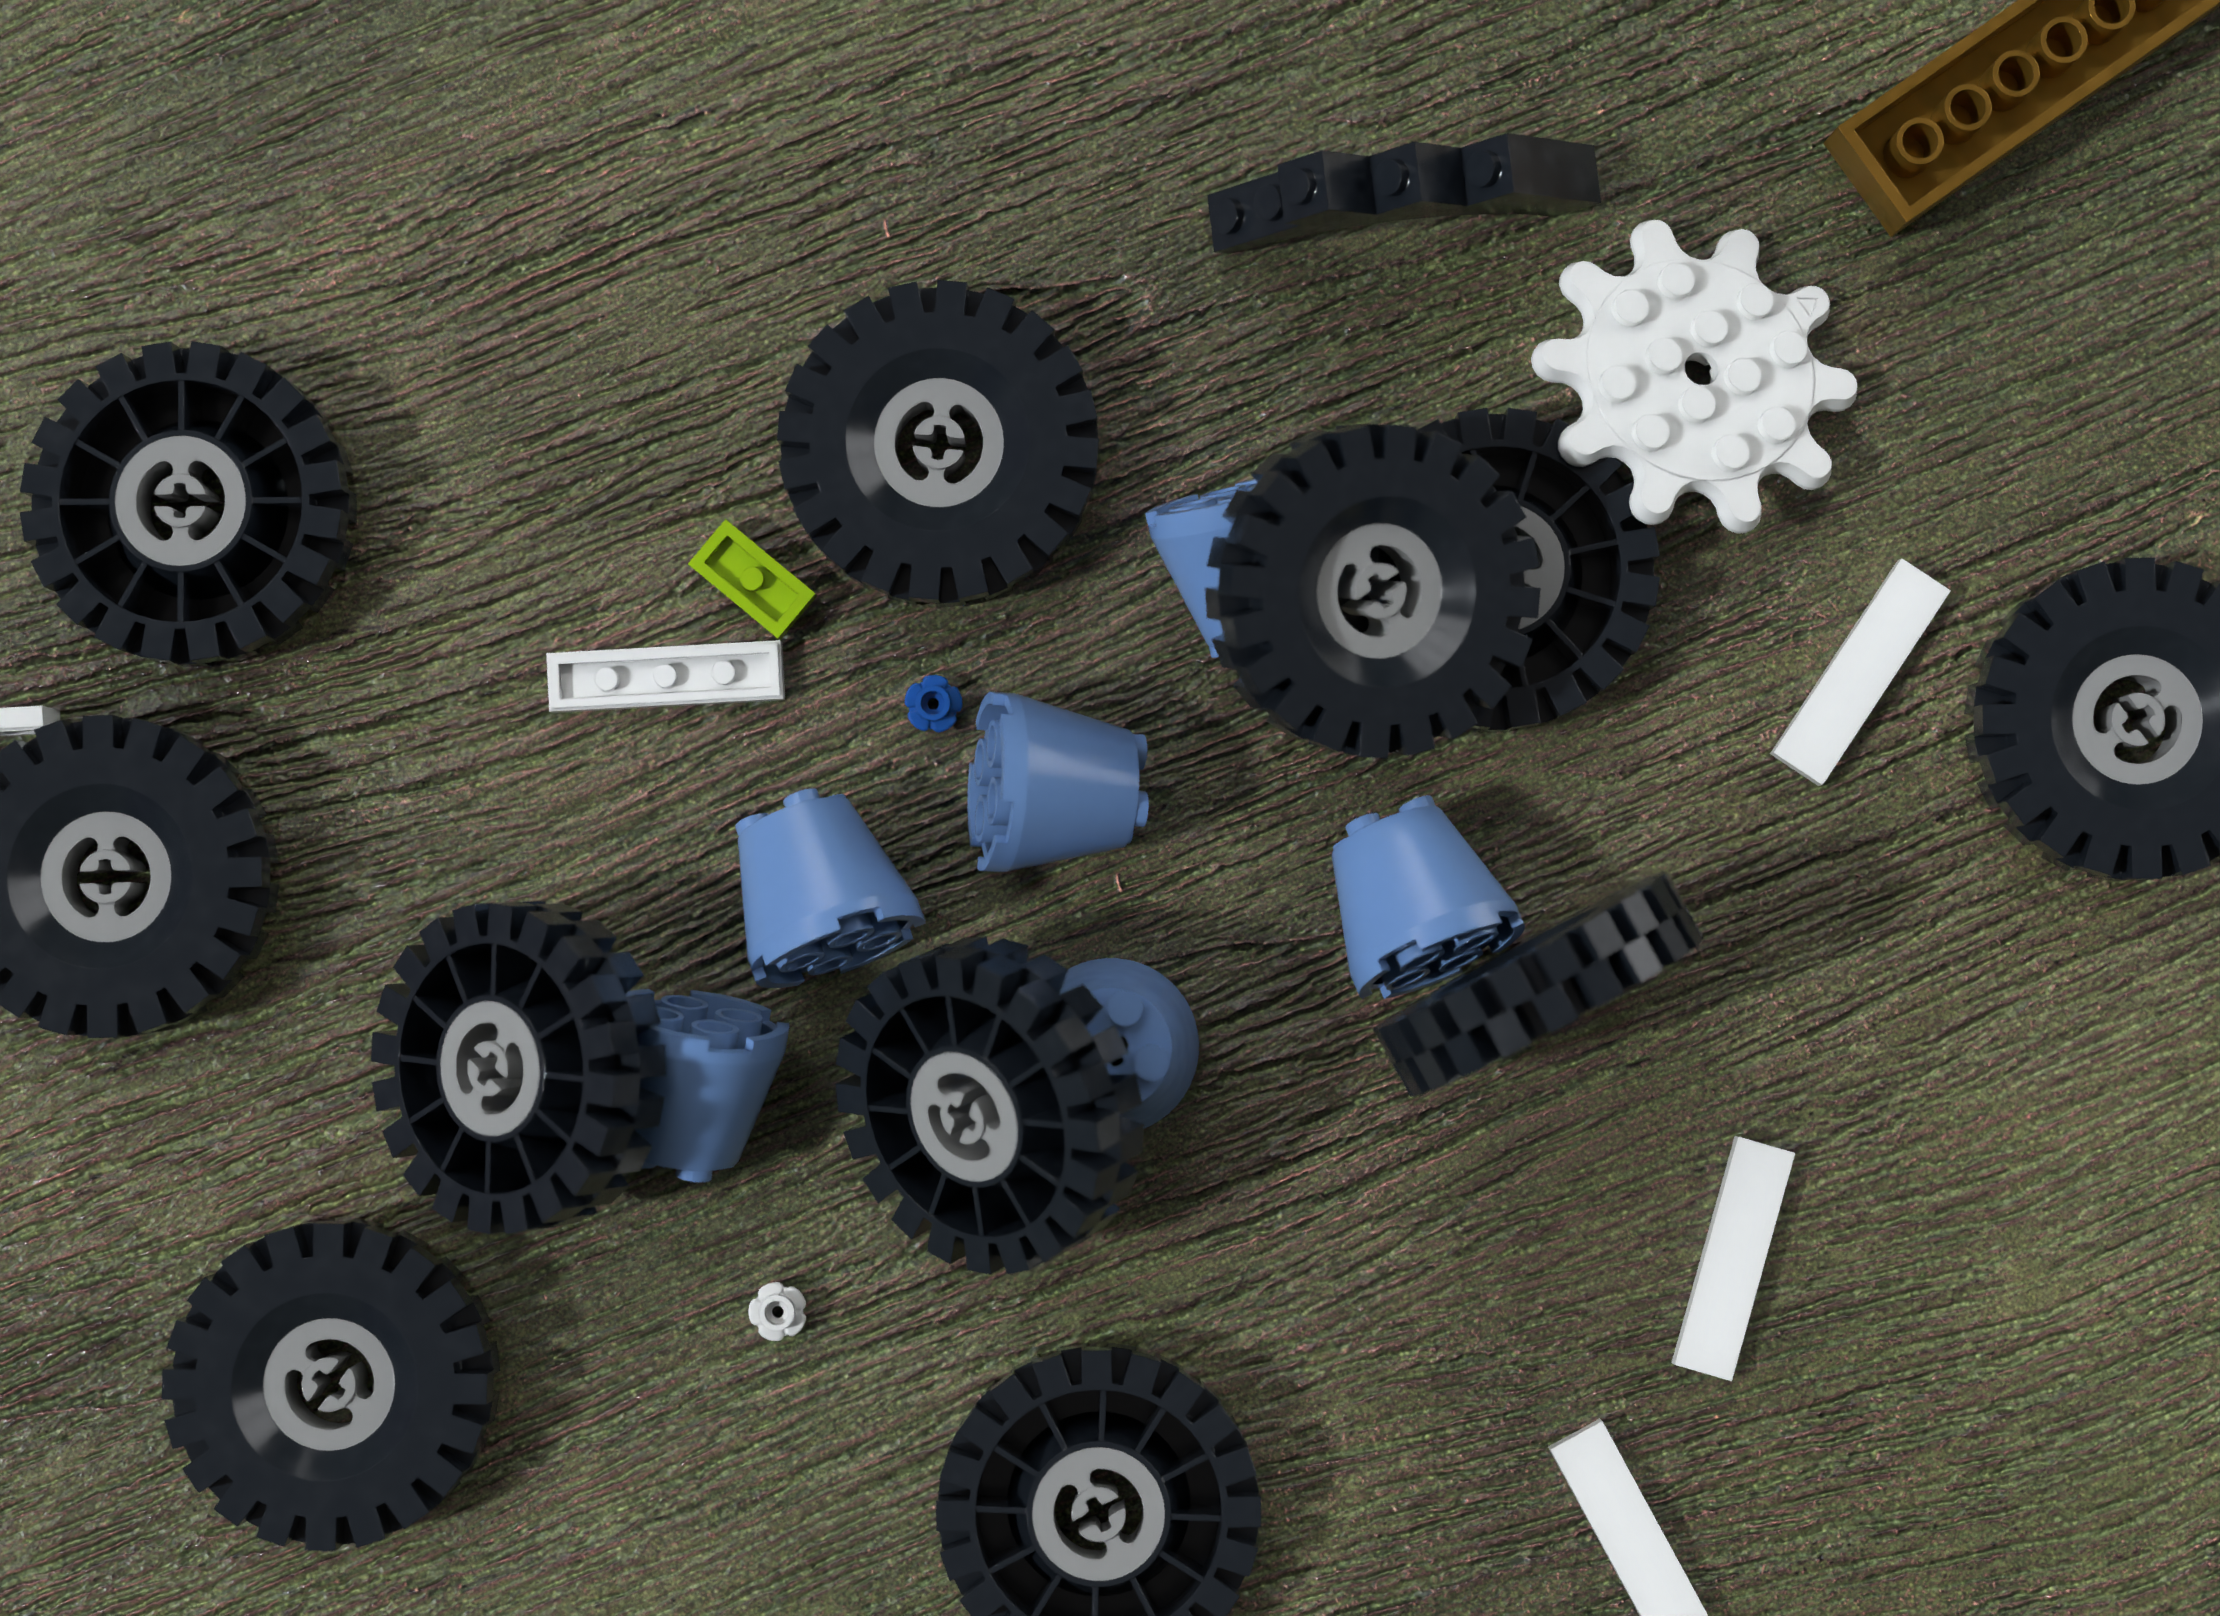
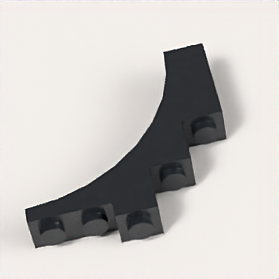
[1207,133,1601,254]

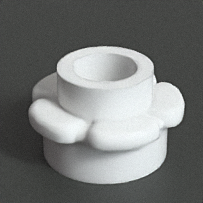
[748,1282,806,1341]

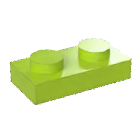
[688,519,817,640]

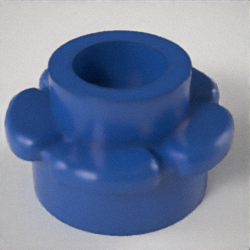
[905,675,963,733]

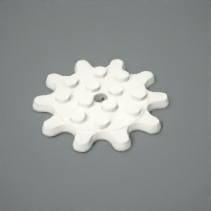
[1531,220,1857,534]

